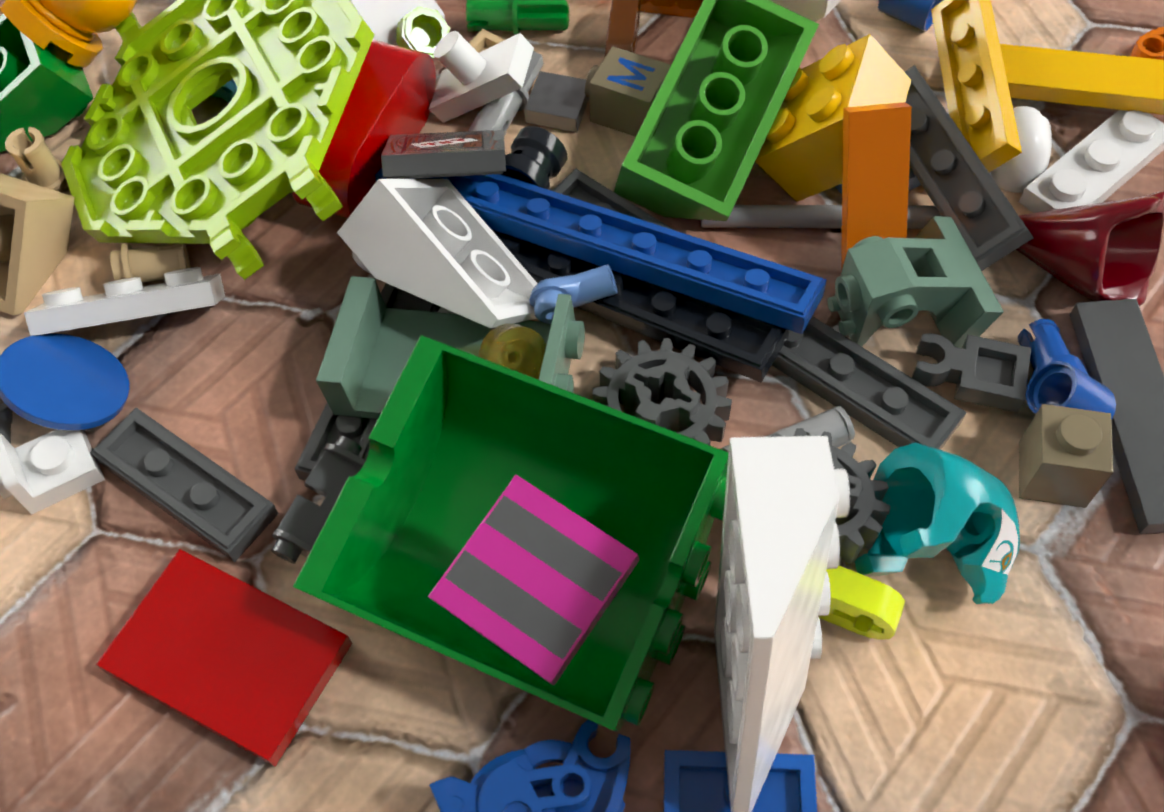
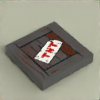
[381,130,506,179]

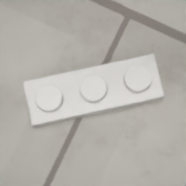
[1019,110,1164,213]
[24,267,225,336]

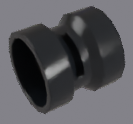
[501,126,568,189]

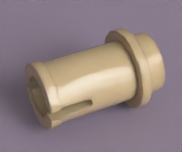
[5,127,68,193]
[110,243,191,283]

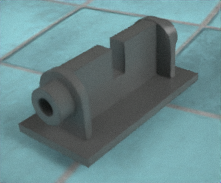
[271,436,366,564]

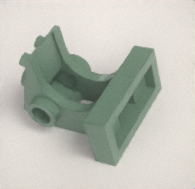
[827,216,1004,348]

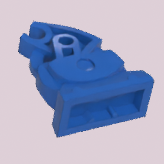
[429,720,631,812]

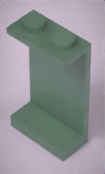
[316,276,585,419]

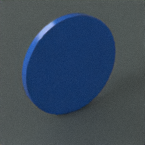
[0,333,130,430]

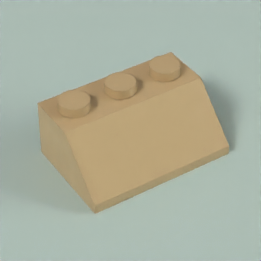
[0,173,75,316]

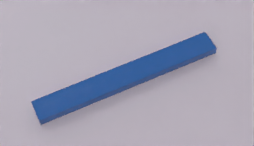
[375,168,827,334]

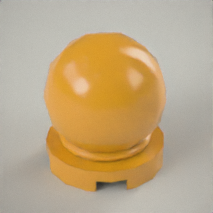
[0,0,137,68]

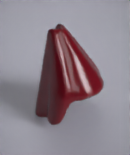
[1016,191,1164,306]

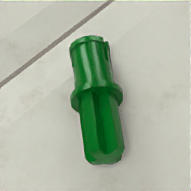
[466,0,570,36]

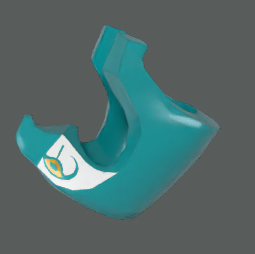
[854,443,1020,604]

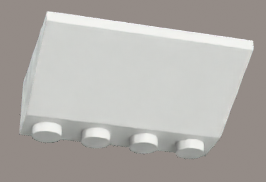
[714,436,850,812]

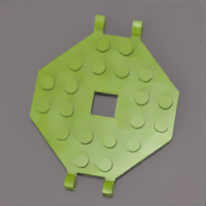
[61,0,374,280]

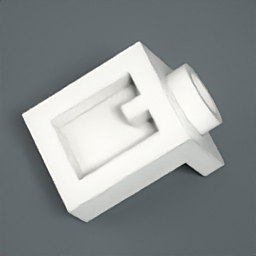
[0,429,105,514]

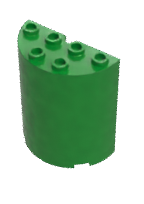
[293,335,729,731]

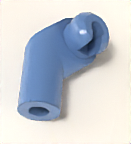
[529,264,618,324]

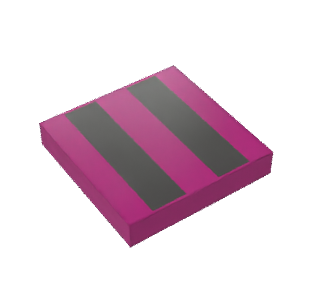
[428,475,640,686]

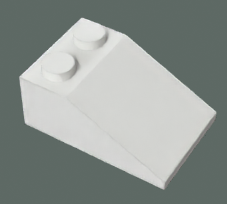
[337,179,538,328]

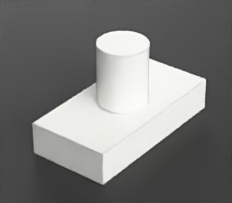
[429,31,534,123]

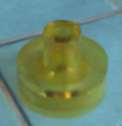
[479,323,546,380]

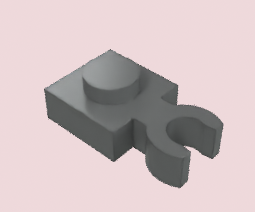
[912,333,1031,413]

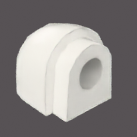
[991,106,1052,193]

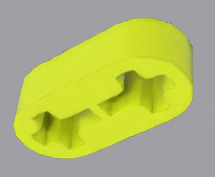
[819,565,905,640]

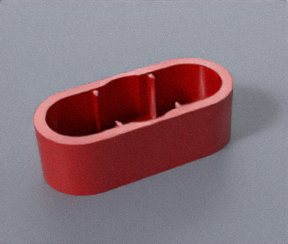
[292,40,436,219]

